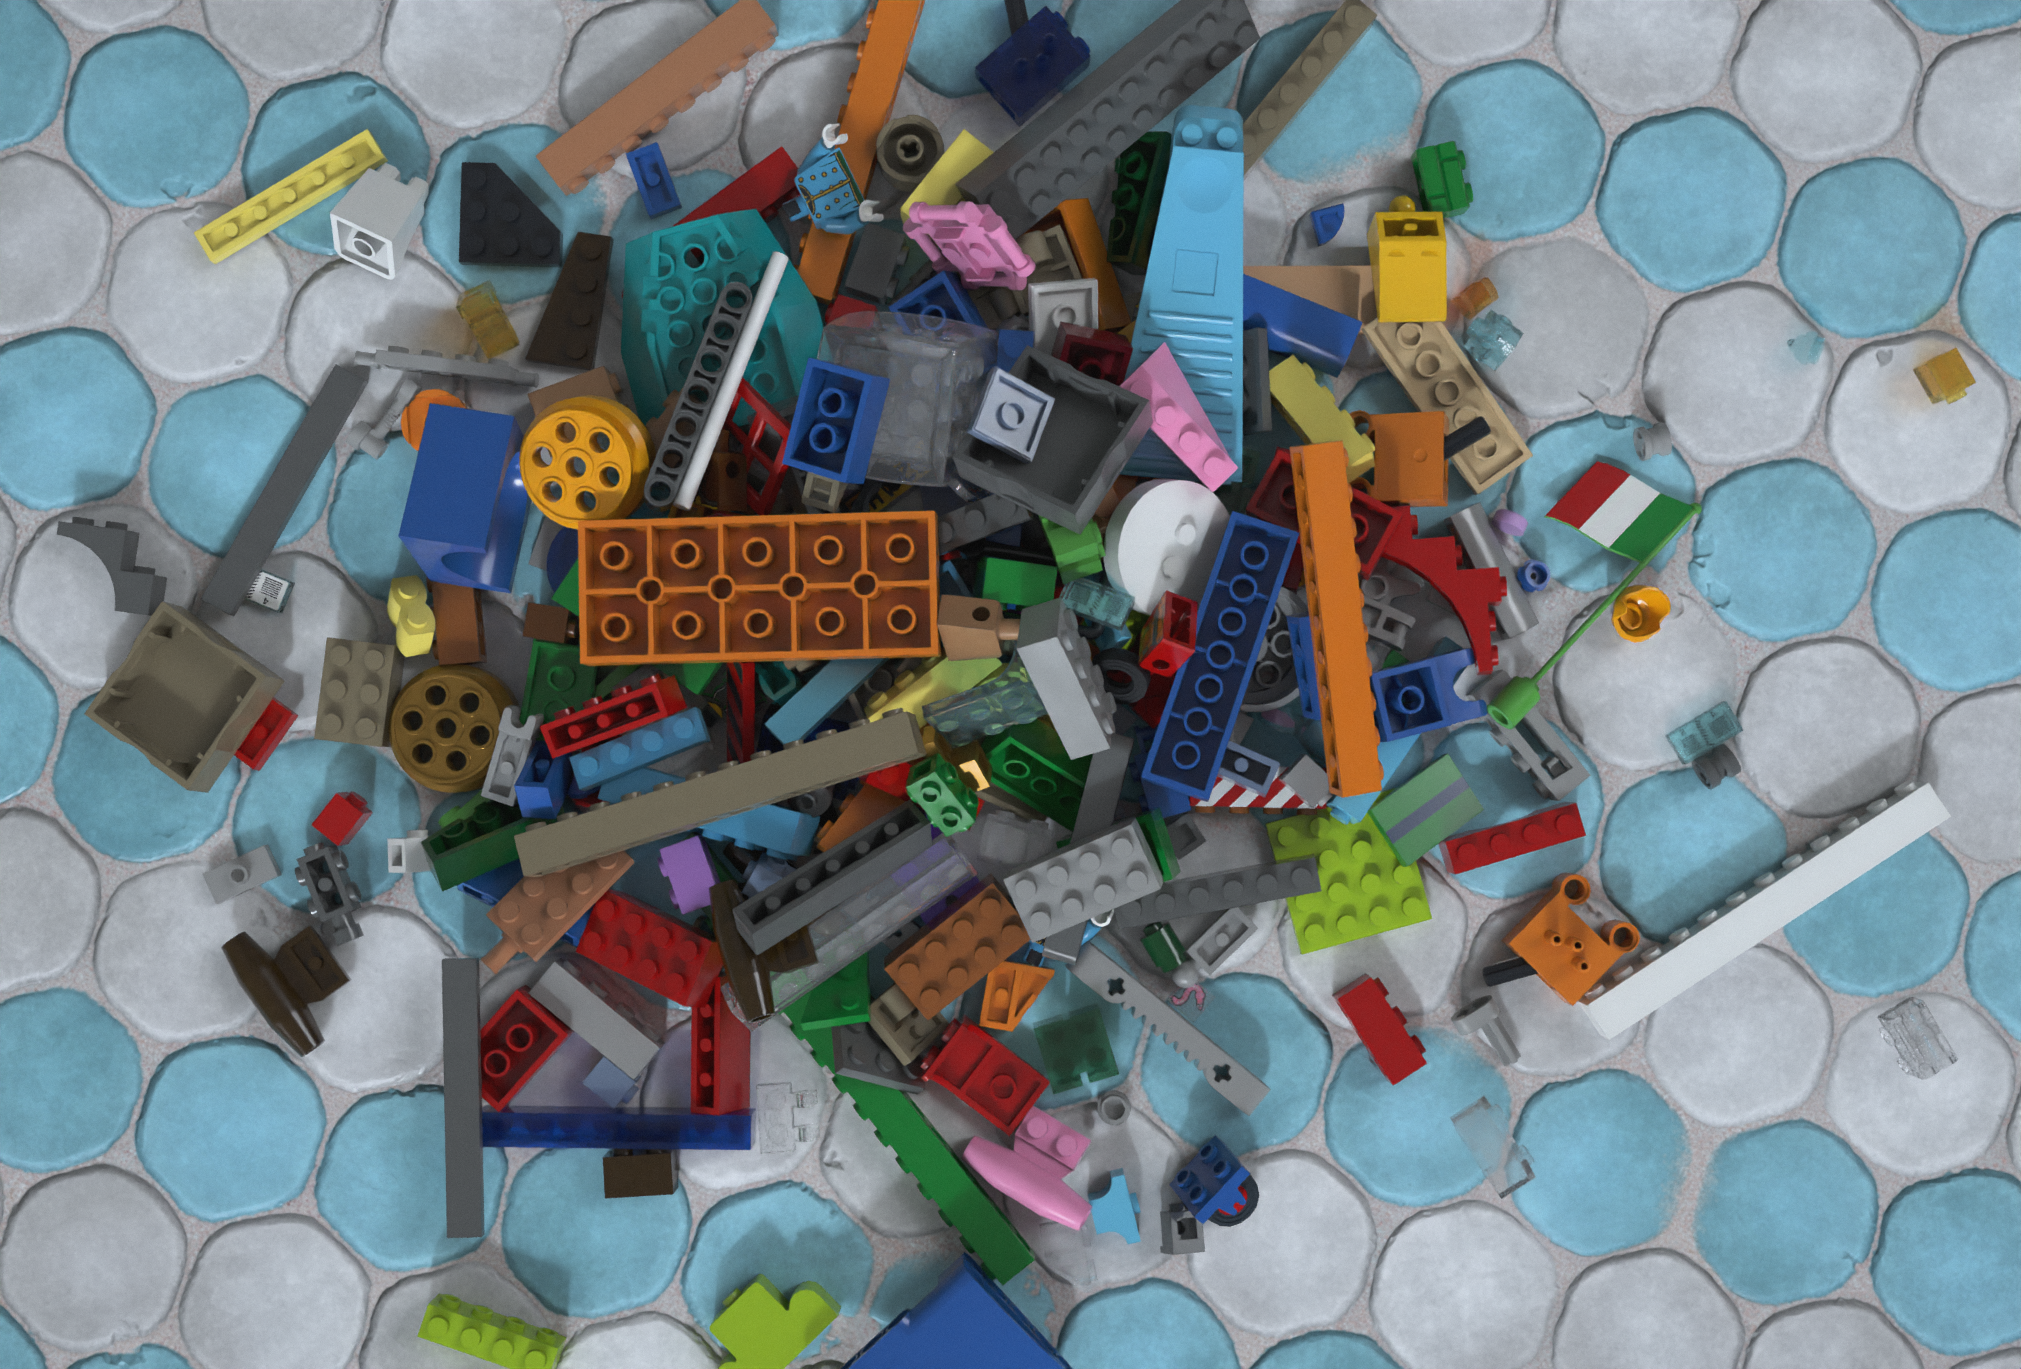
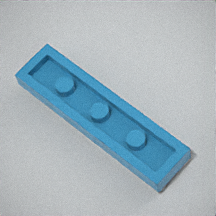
[569,707,711,792]

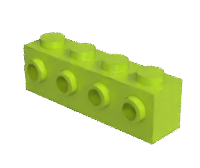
[417,1293,567,1369]

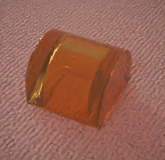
[1452,277,1499,320]

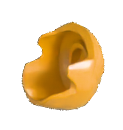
[1611,585,1671,643]

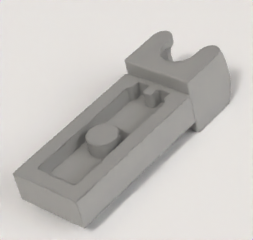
[481,705,544,806]

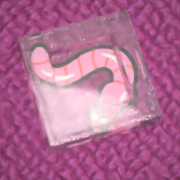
[1167,981,1215,1023]

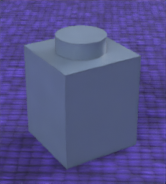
[582,1056,641,1108]

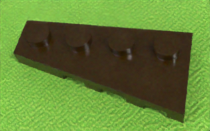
[525,232,614,370]

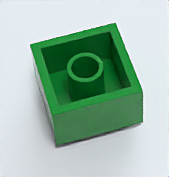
[973,557,1058,612]

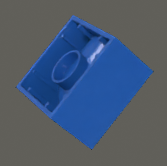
[398,403,532,593]

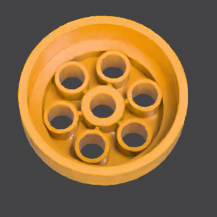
[519,395,656,530]

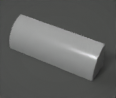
[1444,502,1539,640]

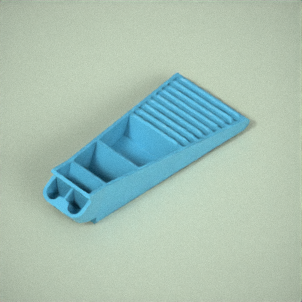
[1120,105,1244,486]

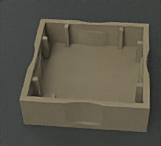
[84,601,285,793]

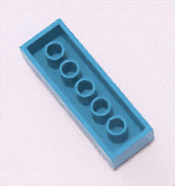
[598,767,820,861]

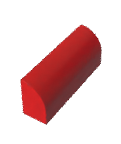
[691,972,750,1116]

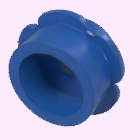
[1517,559,1550,593]

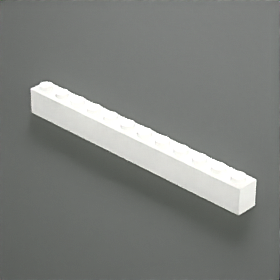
[1578,780,1951,1040]

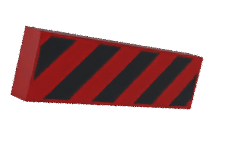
[727,662,755,764]

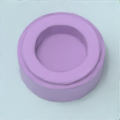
[1492,509,1528,536]

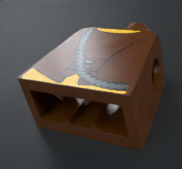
[693,428,747,511]

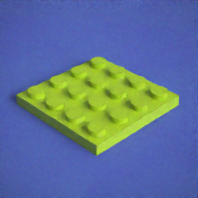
[1264,788,1432,955]

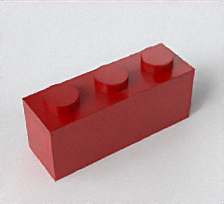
[1332,973,1427,1086]

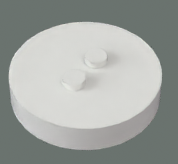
[1103,478,1230,616]

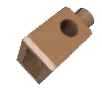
[937,595,1020,661]

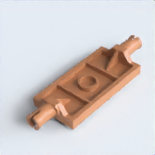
[480,850,635,975]

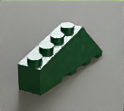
[1107,131,1172,276]
[421,801,565,892]

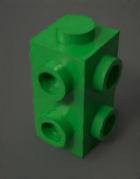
[906,753,979,837]

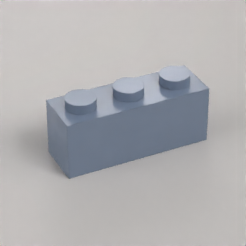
[1217,741,1280,797]

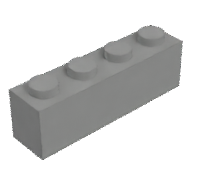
[529,958,665,1080]

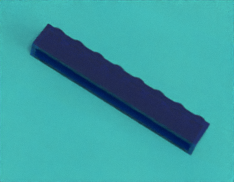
[482,1105,756,1150]

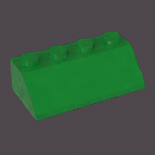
[981,706,1093,832]

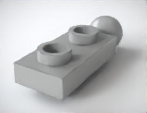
[1172,907,1258,988]

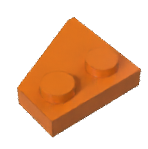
[979,960,1055,1032]

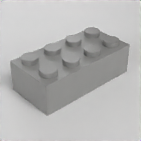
[1017,597,1116,760]
[1003,816,1164,943]

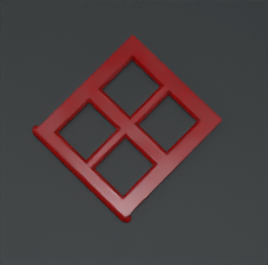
[722,377,791,516]

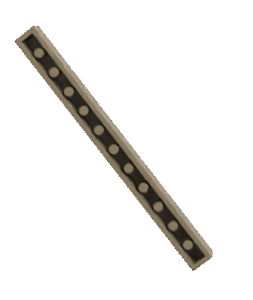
[514,708,926,877]

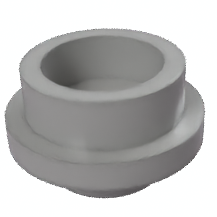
[1097,1090,1131,1125]

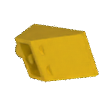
[1367,195,1447,322]

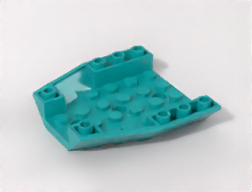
[621,209,833,427]

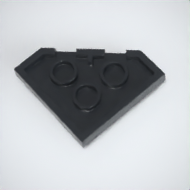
[459,162,563,267]

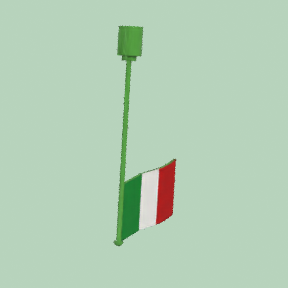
[1487,461,1702,730]

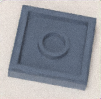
[967,366,1055,464]

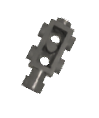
[295,842,364,946]

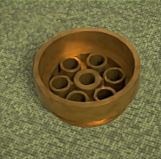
[388,664,521,793]

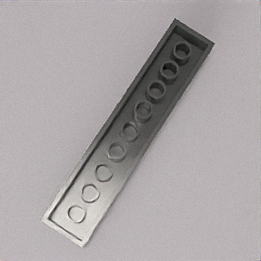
[955,0,1260,240]

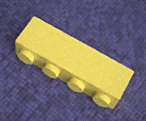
[1269,355,1375,483]
[864,646,1002,729]

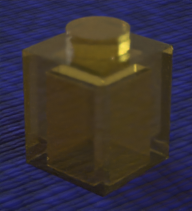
[1913,347,1976,404]

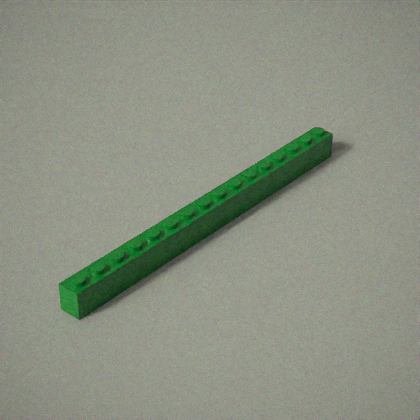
[668,832,1035,1286]

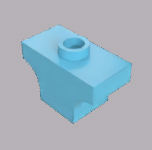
[1088,1168,1141,1244]

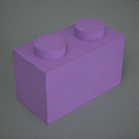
[657,834,720,915]

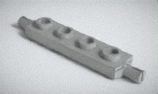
[354,346,539,388]

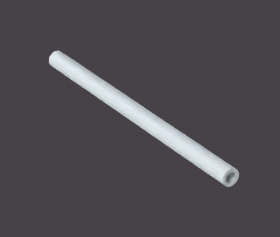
[673,251,789,511]

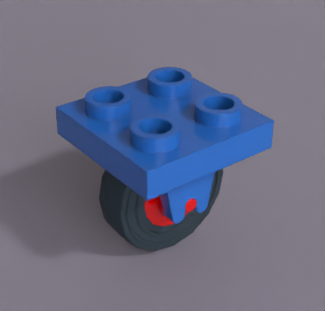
[1169,1135,1259,1227]

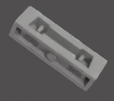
[1466,670,1591,801]

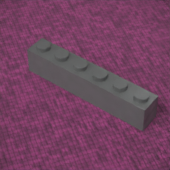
[733,800,932,955]
[1114,854,1322,929]

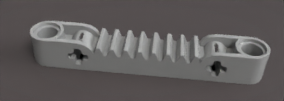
[1065,941,1271,1116]

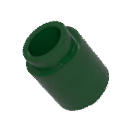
[1140,922,1187,973]

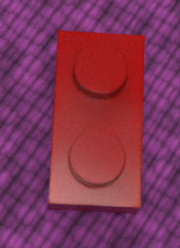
[234,697,299,771]

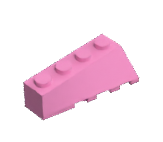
[1119,342,1239,492]

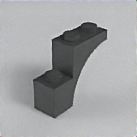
[57,517,167,616]

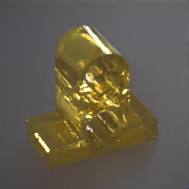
[456,280,520,359]

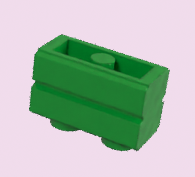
[1411,141,1473,218]

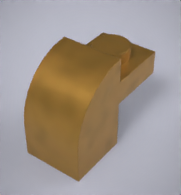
[922,723,993,792]

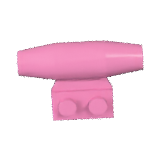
[962,1106,1092,1231]

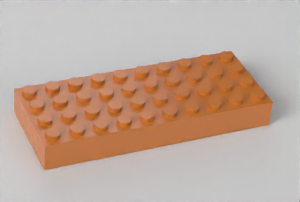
[578,511,941,666]

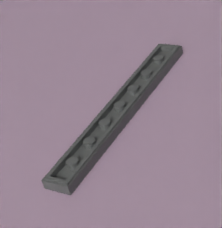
[201,364,368,616]
[442,958,485,1238]

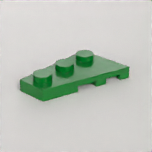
[800,928,871,1031]

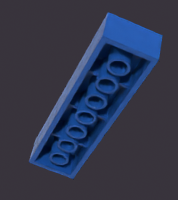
[1141,511,1299,802]

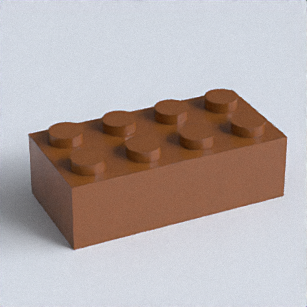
[884,873,1031,1020]

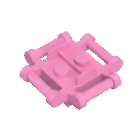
[903,201,1036,290]

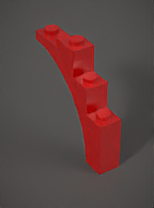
[1381,505,1507,675]

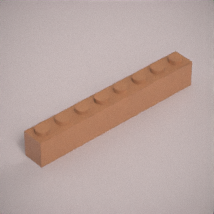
[536,0,778,196]

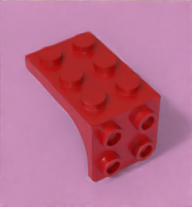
[920,1014,1051,1136]

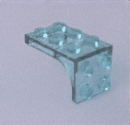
[922,640,1048,747]

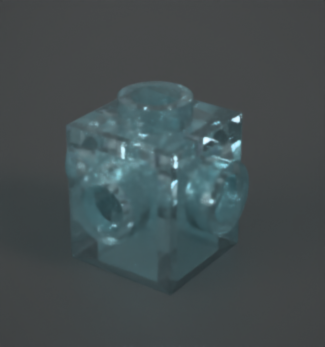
[1463,309,1524,371]

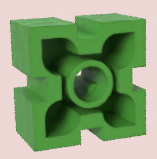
[1038,515,1106,584]

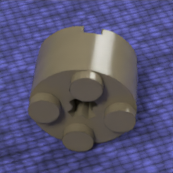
[876,115,945,192]

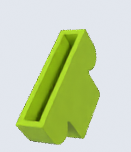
[709,1274,841,1369]

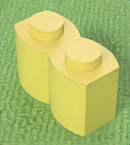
[387,575,436,657]

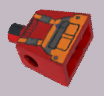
[1138,590,1198,677]

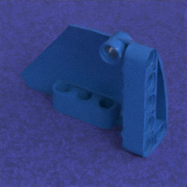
[840,1252,1072,1369]

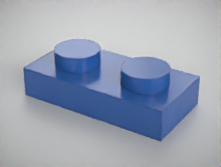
[626,142,682,219]

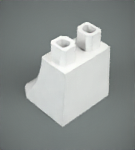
[330,163,429,280]

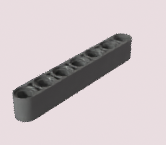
[643,282,752,512]
[1042,733,1134,965]

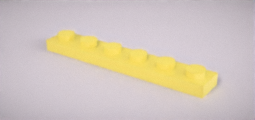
[194,129,388,264]

